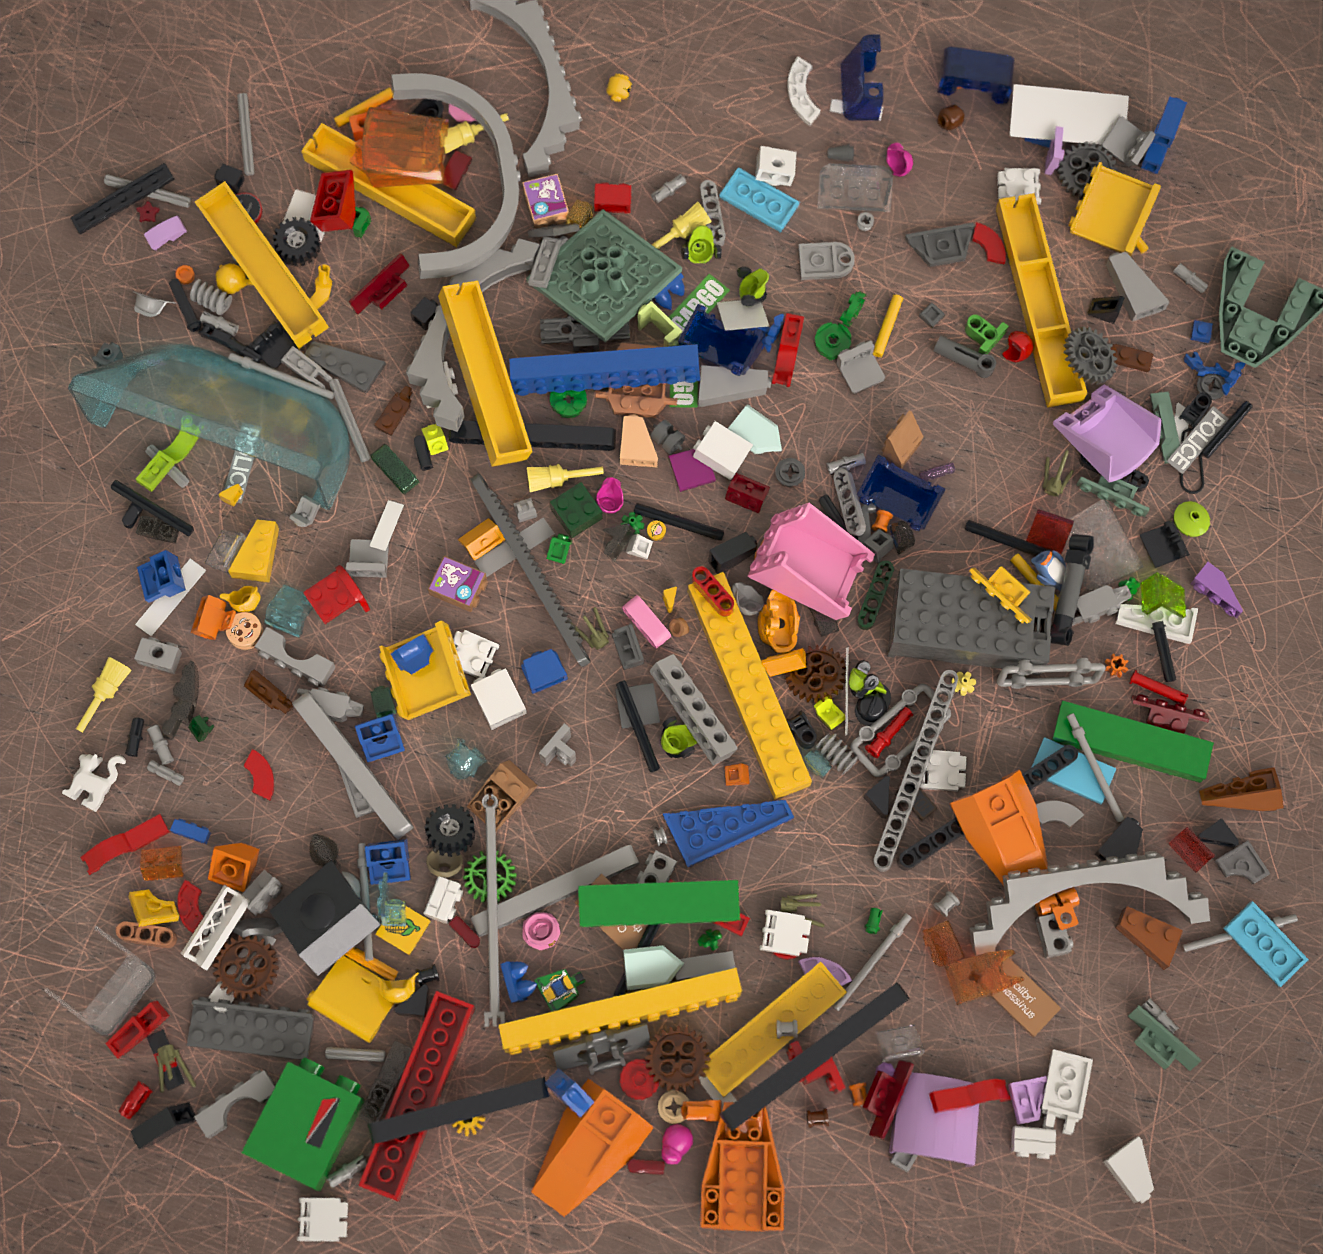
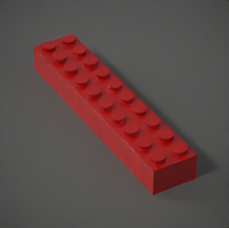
[359,991,475,1202]

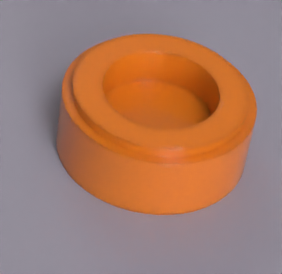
[175,265,195,285]

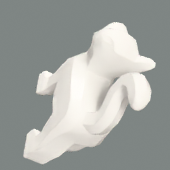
[62,754,126,812]

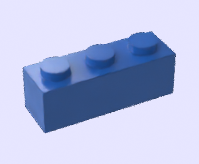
[170,818,211,845]

